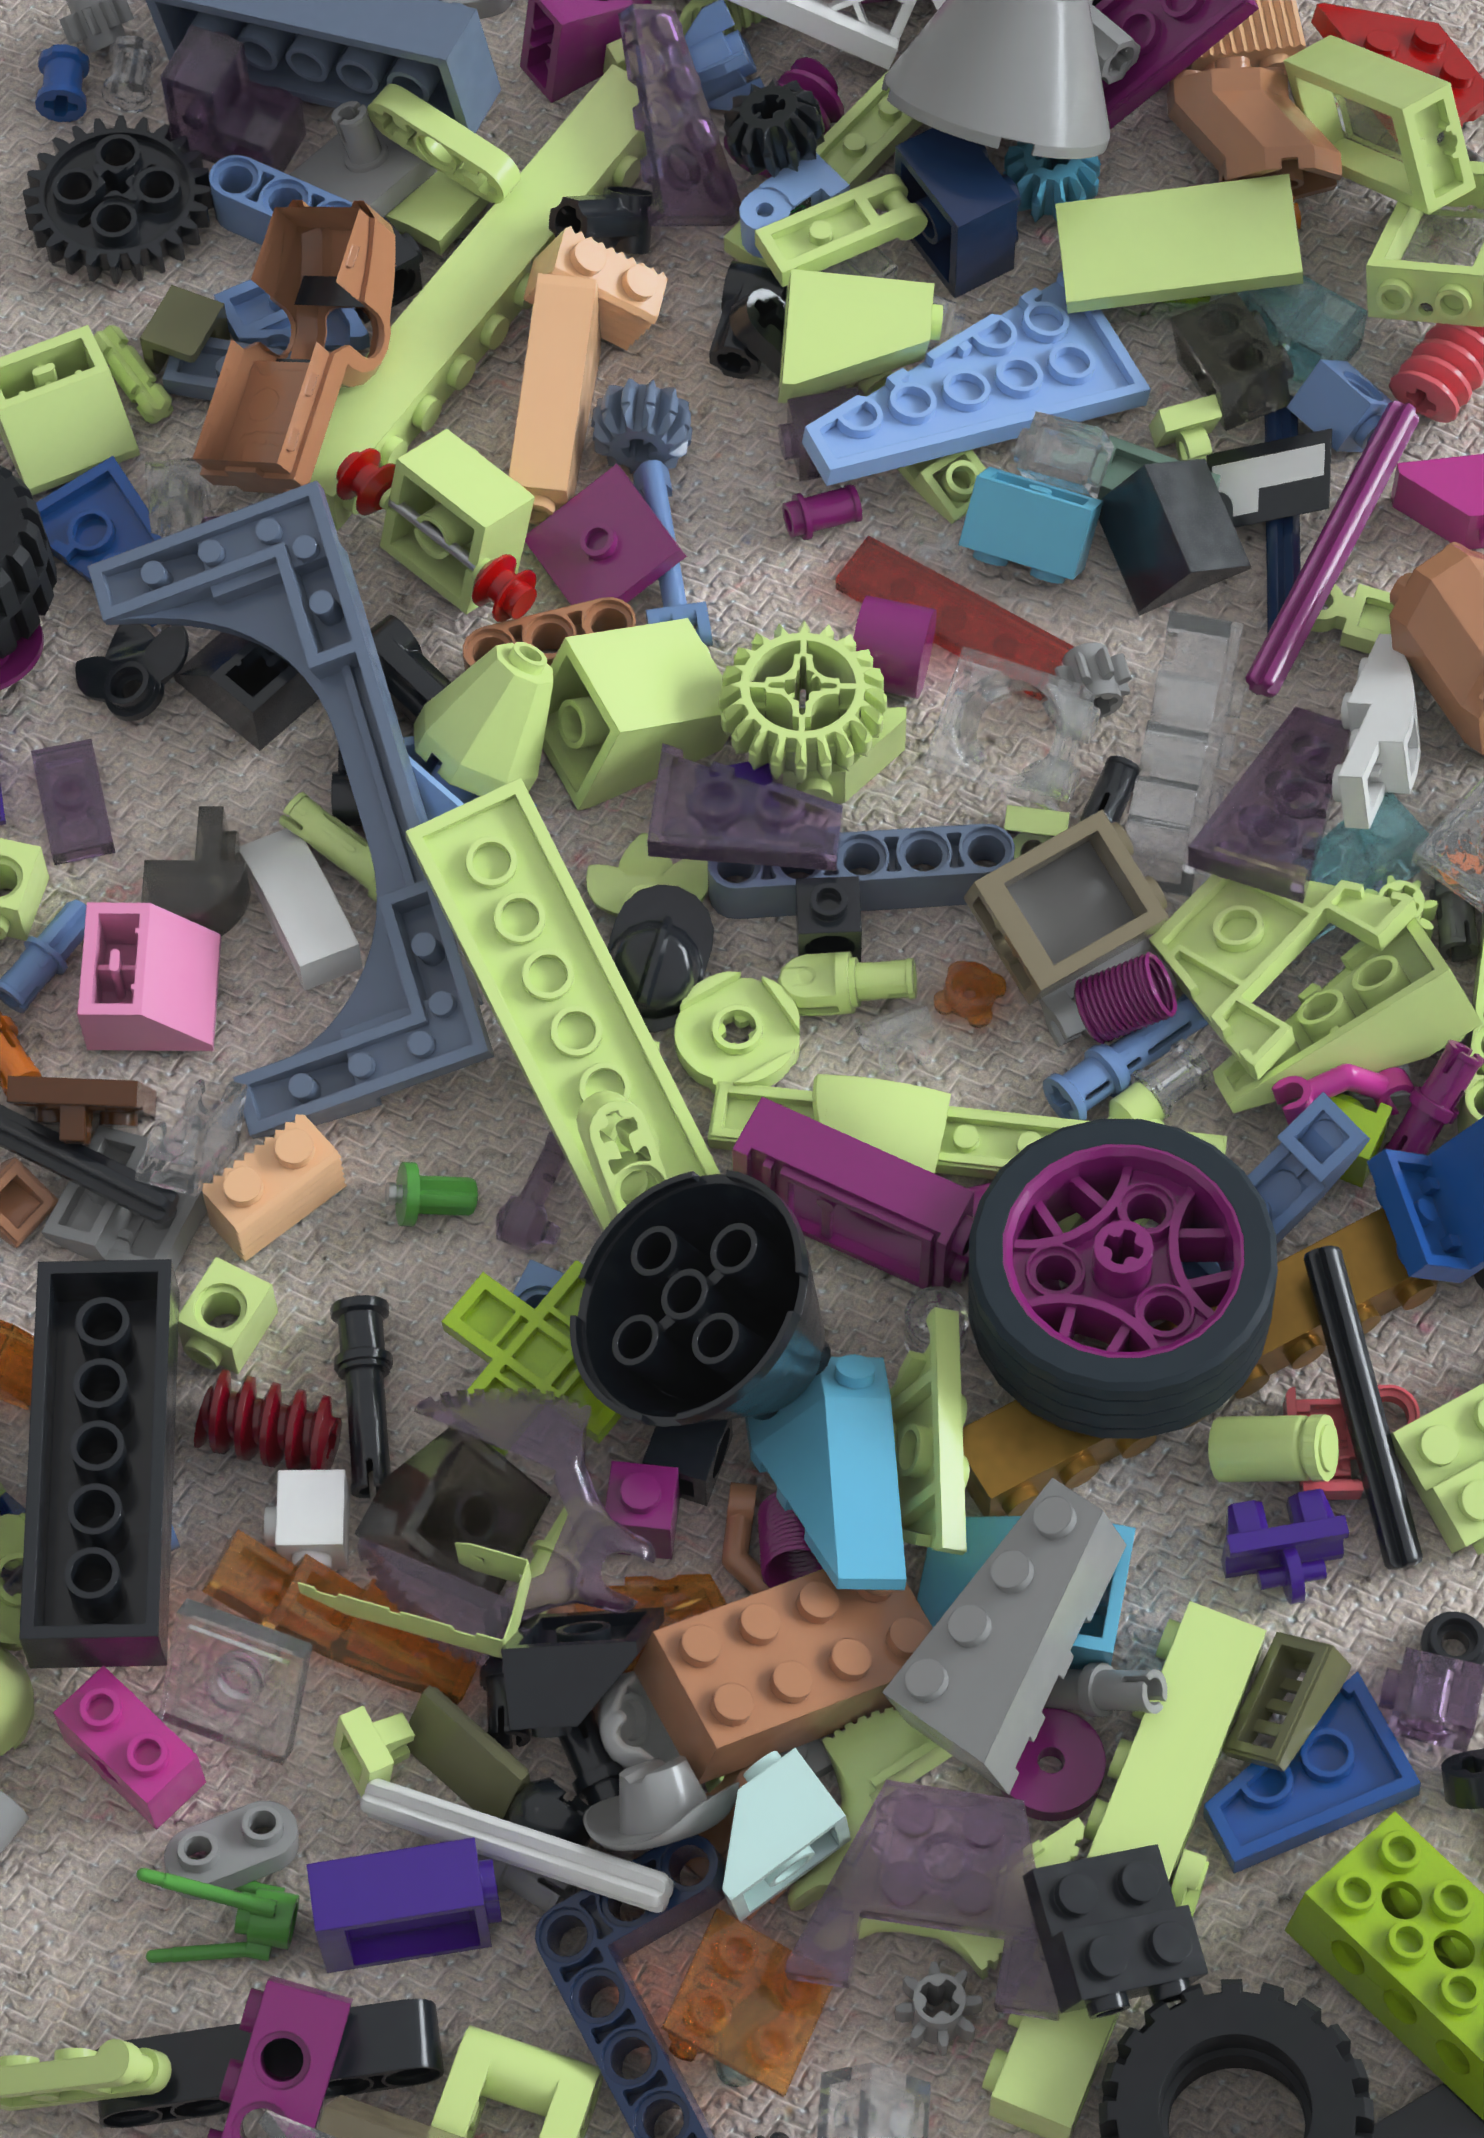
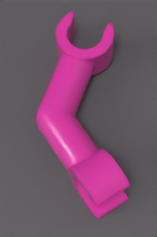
[1272,1063,1414,1125]

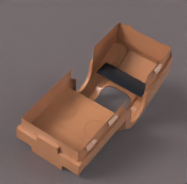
[192,200,395,494]

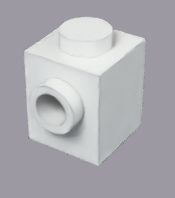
[264,1469,350,1577]

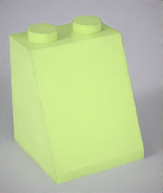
[543,618,729,810]

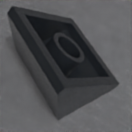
[1098,458,1251,616]

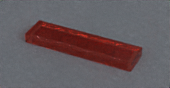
[836,535,1074,701]

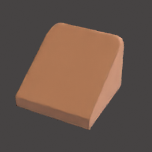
[0,1157,58,1248]

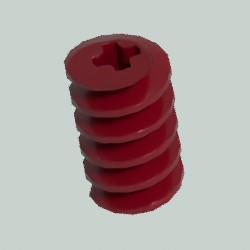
[194,1369,342,1470]

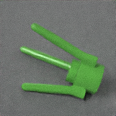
[136,1857,299,1963]

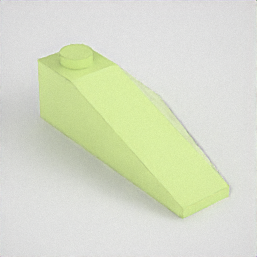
[1211,917,1483,1113]

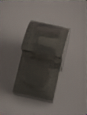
[141,806,251,936]

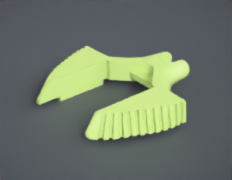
[788,1707,1085,1980]

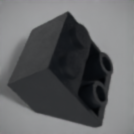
[174,632,319,751]

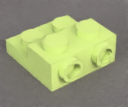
[1391,1383,1484,1555]

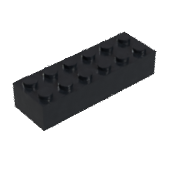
[19,1259,180,1669]

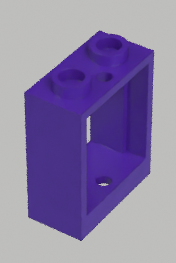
[306,1837,502,1973]

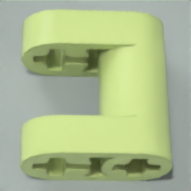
[431,2025,604,2138]

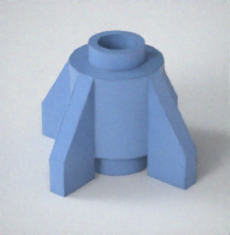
[668,0,765,111]

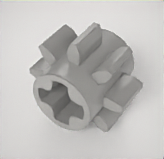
[59,0,134,54]
[1053,642,1132,719]
[895,1961,983,2056]

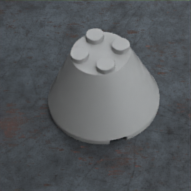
[882,0,1110,159]

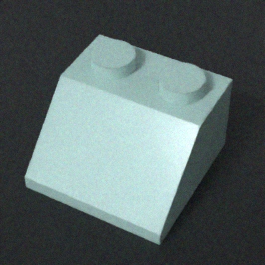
[722,1748,851,1923]

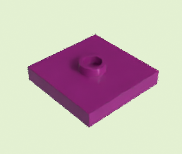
[525,463,687,605]

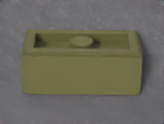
[407,1685,530,1821]

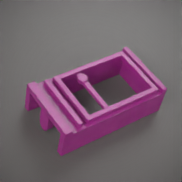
[732,1097,975,1300]

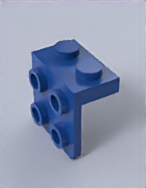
[1367,1116,1484,1283]

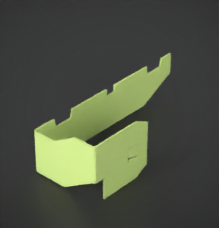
[297,1542,531,1659]

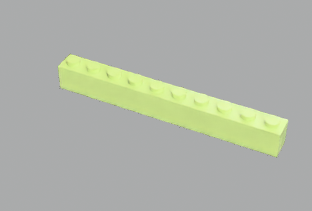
[310,64,674,531]

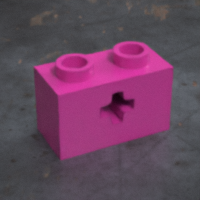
[53,1665,206,1830]

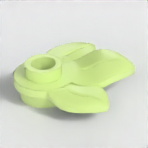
[586,833,708,917]

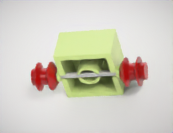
[336,429,537,622]

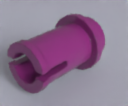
[782,484,862,540]

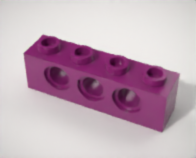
[207,1975,353,2138]

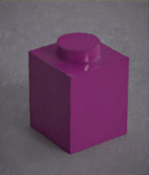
[603,1461,680,1560]

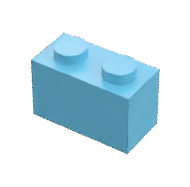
[958,467,1103,584]

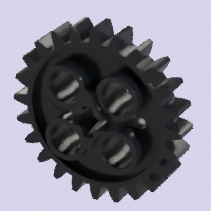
[23,115,214,284]

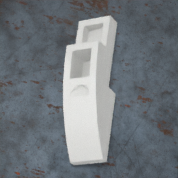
[1332,634,1421,829]

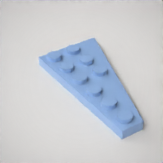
[802,271,1151,486]

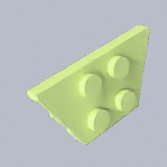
[889,1307,970,1555]

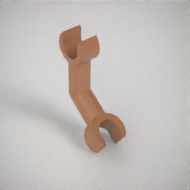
[722,1482,769,1594]

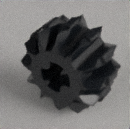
[724,78,825,178]

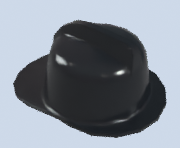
[607,885,714,1033]

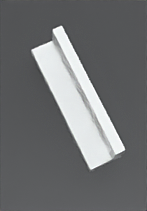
[728,0,917,70]

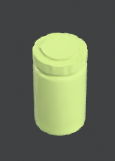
[1208,1414,1339,1482]

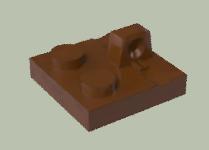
[6,1076,157,1144]

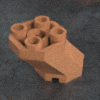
[1167,56,1342,200]
[1389,542,1484,755]

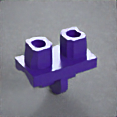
[1221,1489,1349,1605]

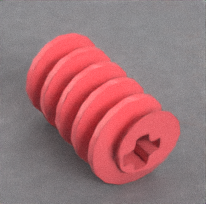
[1389,323,1484,423]

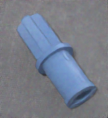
[0,899,87,1013]

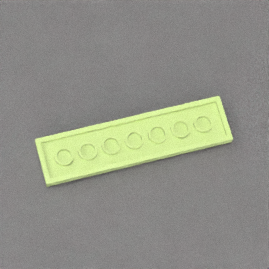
[405,778,721,1232]

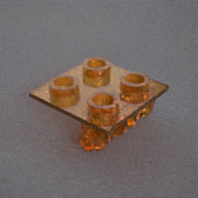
[661,1908,837,2097]

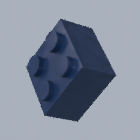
[895,128,1021,298]

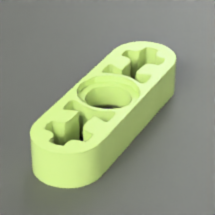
[367,84,521,204]

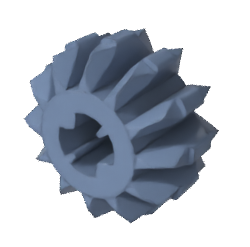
[591,378,693,474]

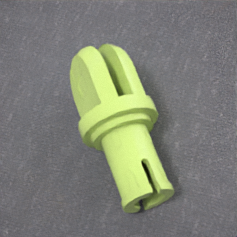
[777,951,917,1017]

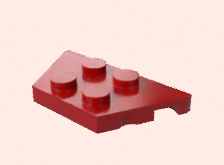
[1311,3,1484,138]

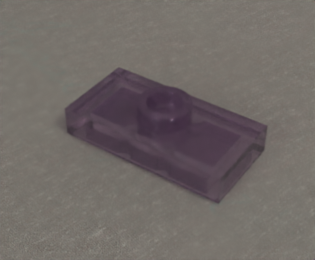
[31,738,116,865]

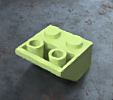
[0,325,140,496]

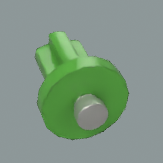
[385,1162,478,1227]

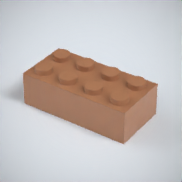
[634,1569,933,1784]

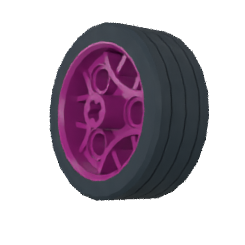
[968,1119,1278,1439]

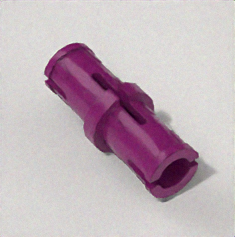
[1383,1040,1484,1155]

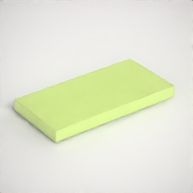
[1055,174,1303,314]

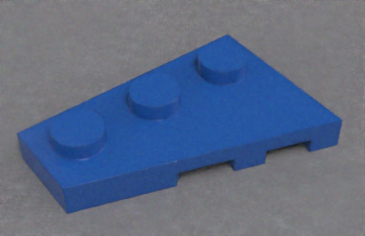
[36,456,166,627]
[1203,1671,1421,1874]

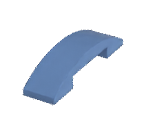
[1181,1092,1370,1279]

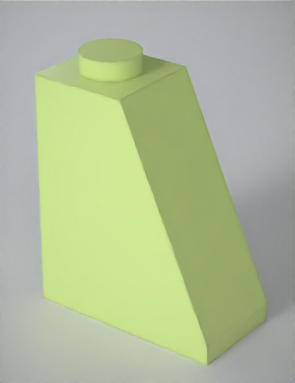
[778,269,943,404]

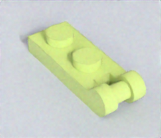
[755,173,928,287]
[0,2039,172,2111]

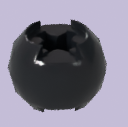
[508,1777,591,1847]

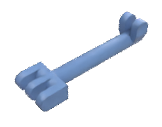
[633,460,713,646]

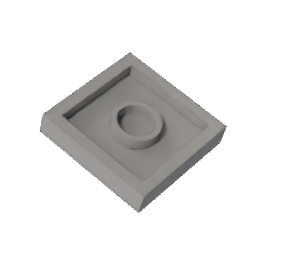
[289,101,438,218]

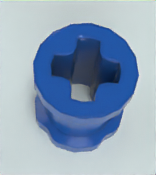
[35,44,90,122]

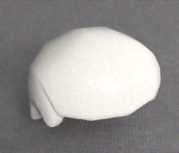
[597,1671,680,1769]

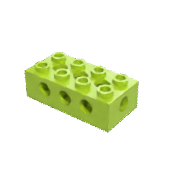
[1284,1811,1484,2120]

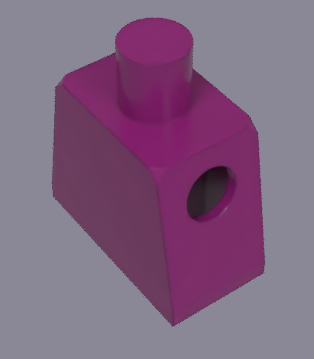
[520,0,653,103]

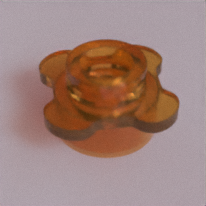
[933,961,1007,1028]

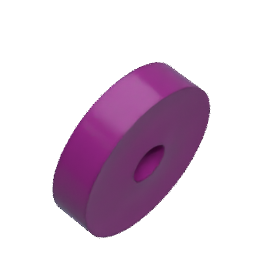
[1000,1708,1106,1821]

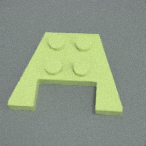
[1149,856,1418,1080]

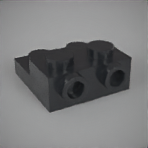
[1022,1844,1208,2019]

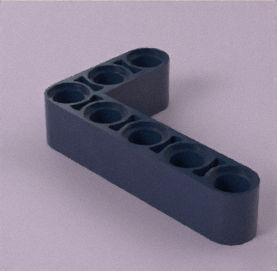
[535,1834,727,2138]

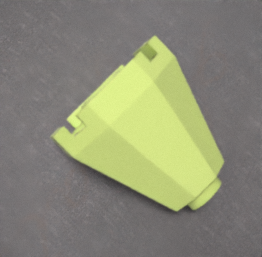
[413,642,554,796]

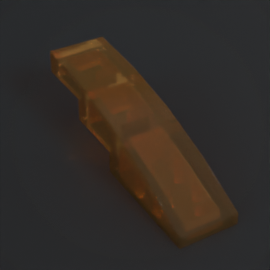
[202,1529,484,1705]

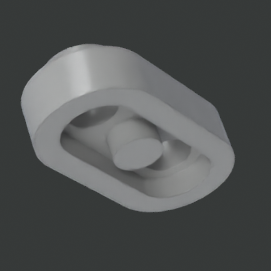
[164,1801,299,1900]

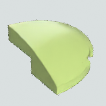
[812,1074,951,1174]

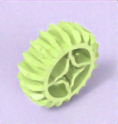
[718,621,887,784]

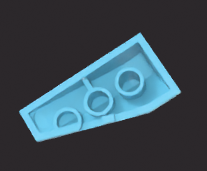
[745,1354,907,1590]

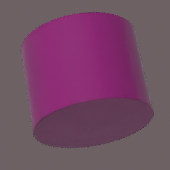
[853,595,937,699]

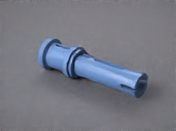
[1043,994,1208,1120]

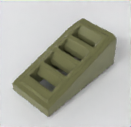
[1222,1632,1352,1772]

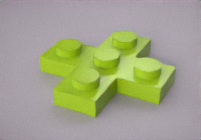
[441,1260,622,1456]

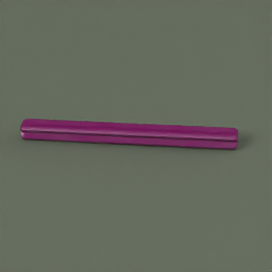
[1245,400,1419,698]

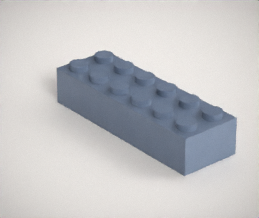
[146,0,501,133]

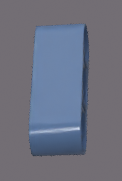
[209,155,353,245]

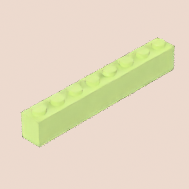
[982,1601,1267,2138]

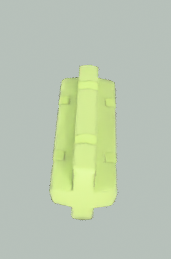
[94,325,173,424]

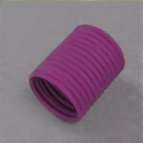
[1074,952,1177,1044]
[757,1492,823,1588]

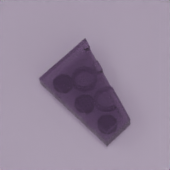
[647,743,843,871]

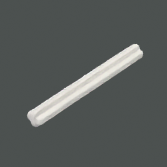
[360,1778,674,1913]

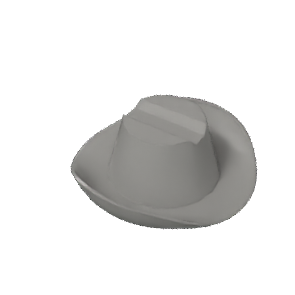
[583,1755,740,1851]

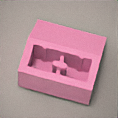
[77,902,221,1051]

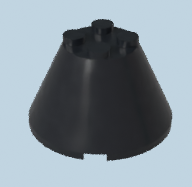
[570,1170,831,1427]

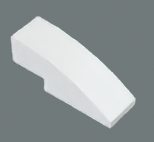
[237,828,363,991]

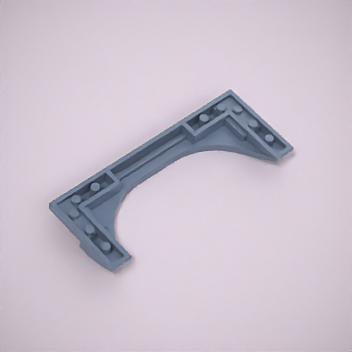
[87,480,495,1139]

